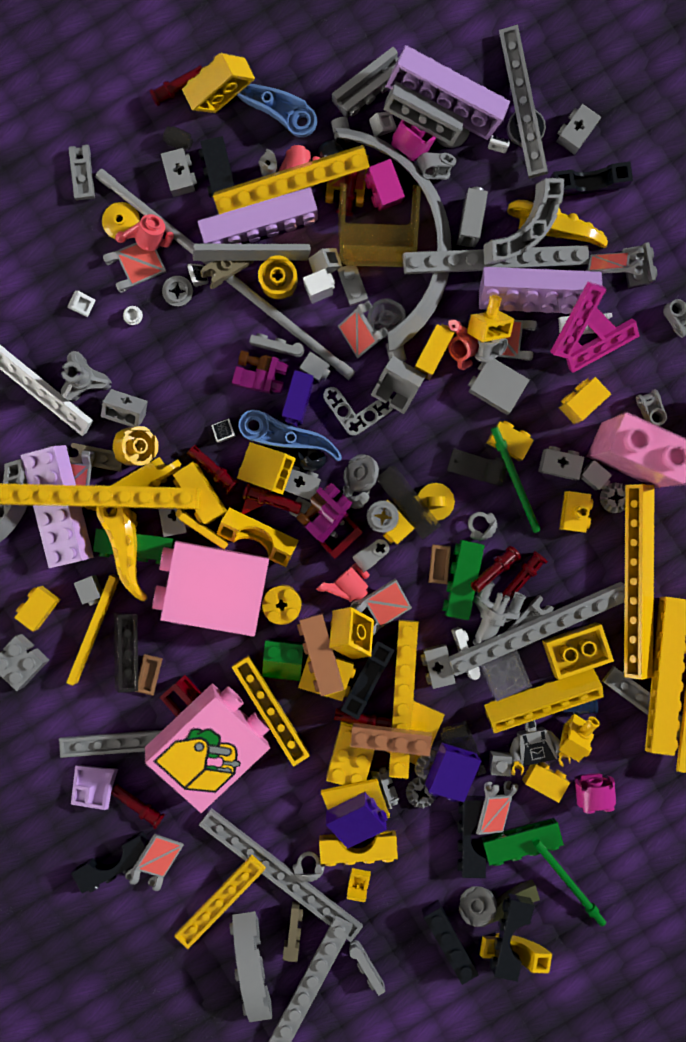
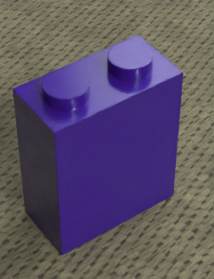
[282,370,314,427]
[424,742,481,802]
[326,792,388,849]

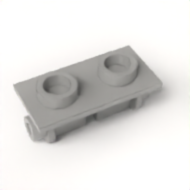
[370,767,399,809]

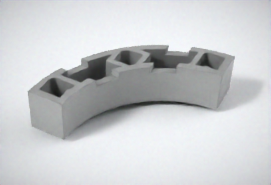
[484,178,564,265]
[0,459,28,542]
[230,911,272,1022]

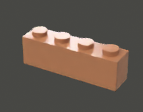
[297,613,344,696]
[350,723,432,756]

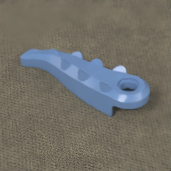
[236,83,317,137]
[238,410,342,461]

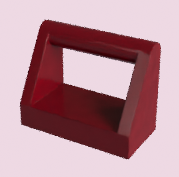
[318,516,363,559]
[159,675,201,717]

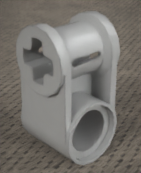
[417,152,456,180]
[663,299,686,338]
[475,338,508,362]
[636,389,667,427]
[352,539,389,573]

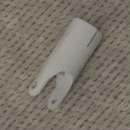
[259,149,278,176]

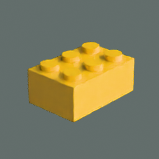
[182,53,255,113]
[173,462,227,524]
[542,622,614,680]
[326,721,375,785]

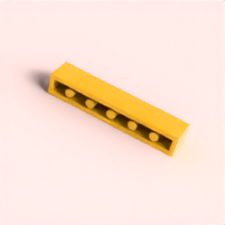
[232,655,310,767]
[484,669,603,734]

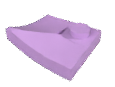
[71,765,118,810]

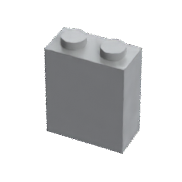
[456,187,488,248]
[468,359,530,415]

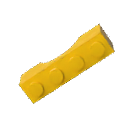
[216,507,299,567]
[319,830,398,866]

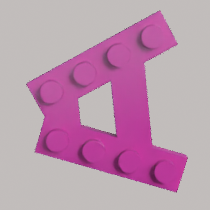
[550,282,639,373]

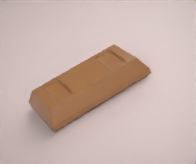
[428,545,451,584]
[135,654,163,696]

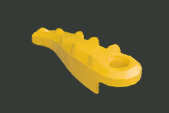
[507,200,608,248]
[85,457,181,511]
[96,507,148,601]

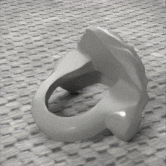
[343,485,370,509]
[468,512,497,541]
[293,851,325,882]

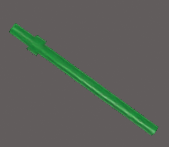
[491,426,541,533]
[533,840,606,927]

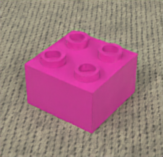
[364,159,405,212]

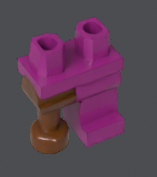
[232,350,289,394]
[296,483,352,543]

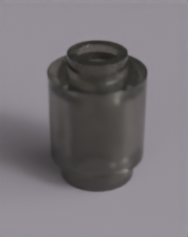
[163,126,193,151]

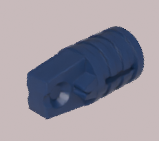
[563,699,598,715]

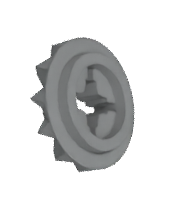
[162,276,193,307]
[600,483,625,513]
[367,501,399,532]
[415,749,437,779]
[406,777,436,809]

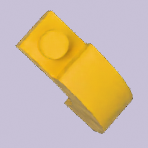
[479,933,552,973]

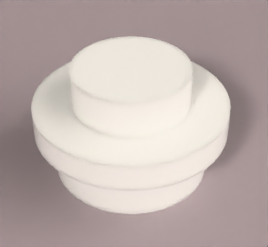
[123,306,143,325]

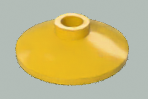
[102,202,140,240]

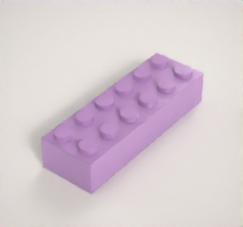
[386,45,510,140]
[198,187,318,244]
[479,267,603,314]
[21,445,94,568]

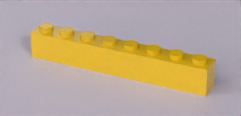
[213,145,370,214]
[645,597,686,756]
[389,620,419,779]

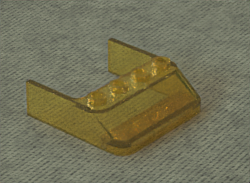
[338,183,421,267]

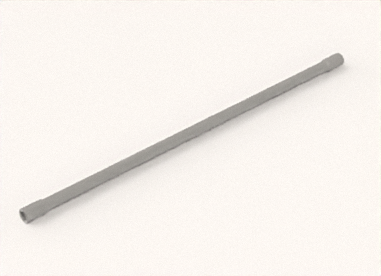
[95,169,356,380]

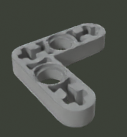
[324,387,393,436]

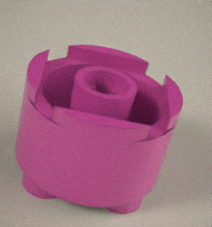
[391,120,436,161]
[575,773,616,814]

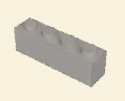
[384,81,464,146]

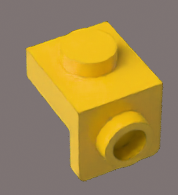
[347,868,371,902]

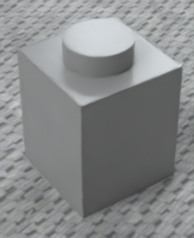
[308,248,342,274]
[300,352,331,383]
[580,460,612,490]
[74,575,103,606]
[488,751,512,777]

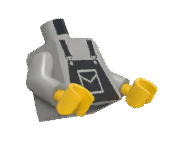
[509,720,571,776]

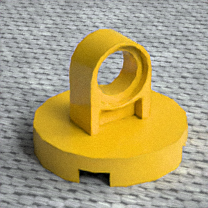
[416,483,455,521]

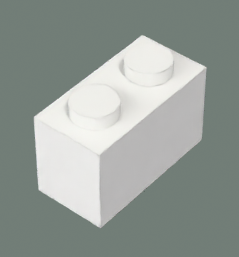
[303,269,335,304]

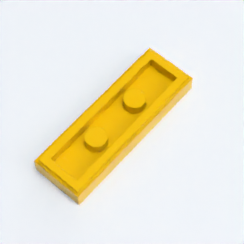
[175,509,228,549]

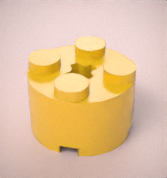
[258,255,298,299]
[113,426,158,466]
[262,585,302,625]

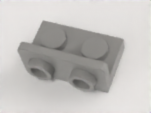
[621,242,657,288]

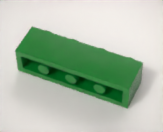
[93,529,176,564]
[442,540,485,621]
[481,818,564,866]

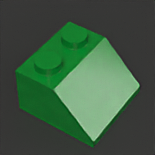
[262,639,304,681]

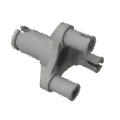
[61,351,112,401]
[473,582,526,645]

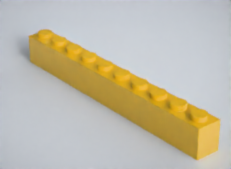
[0,484,200,510]
[624,484,655,680]

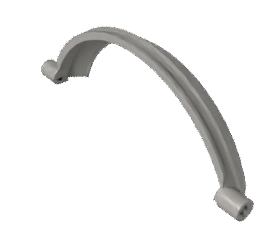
[331,117,452,361]

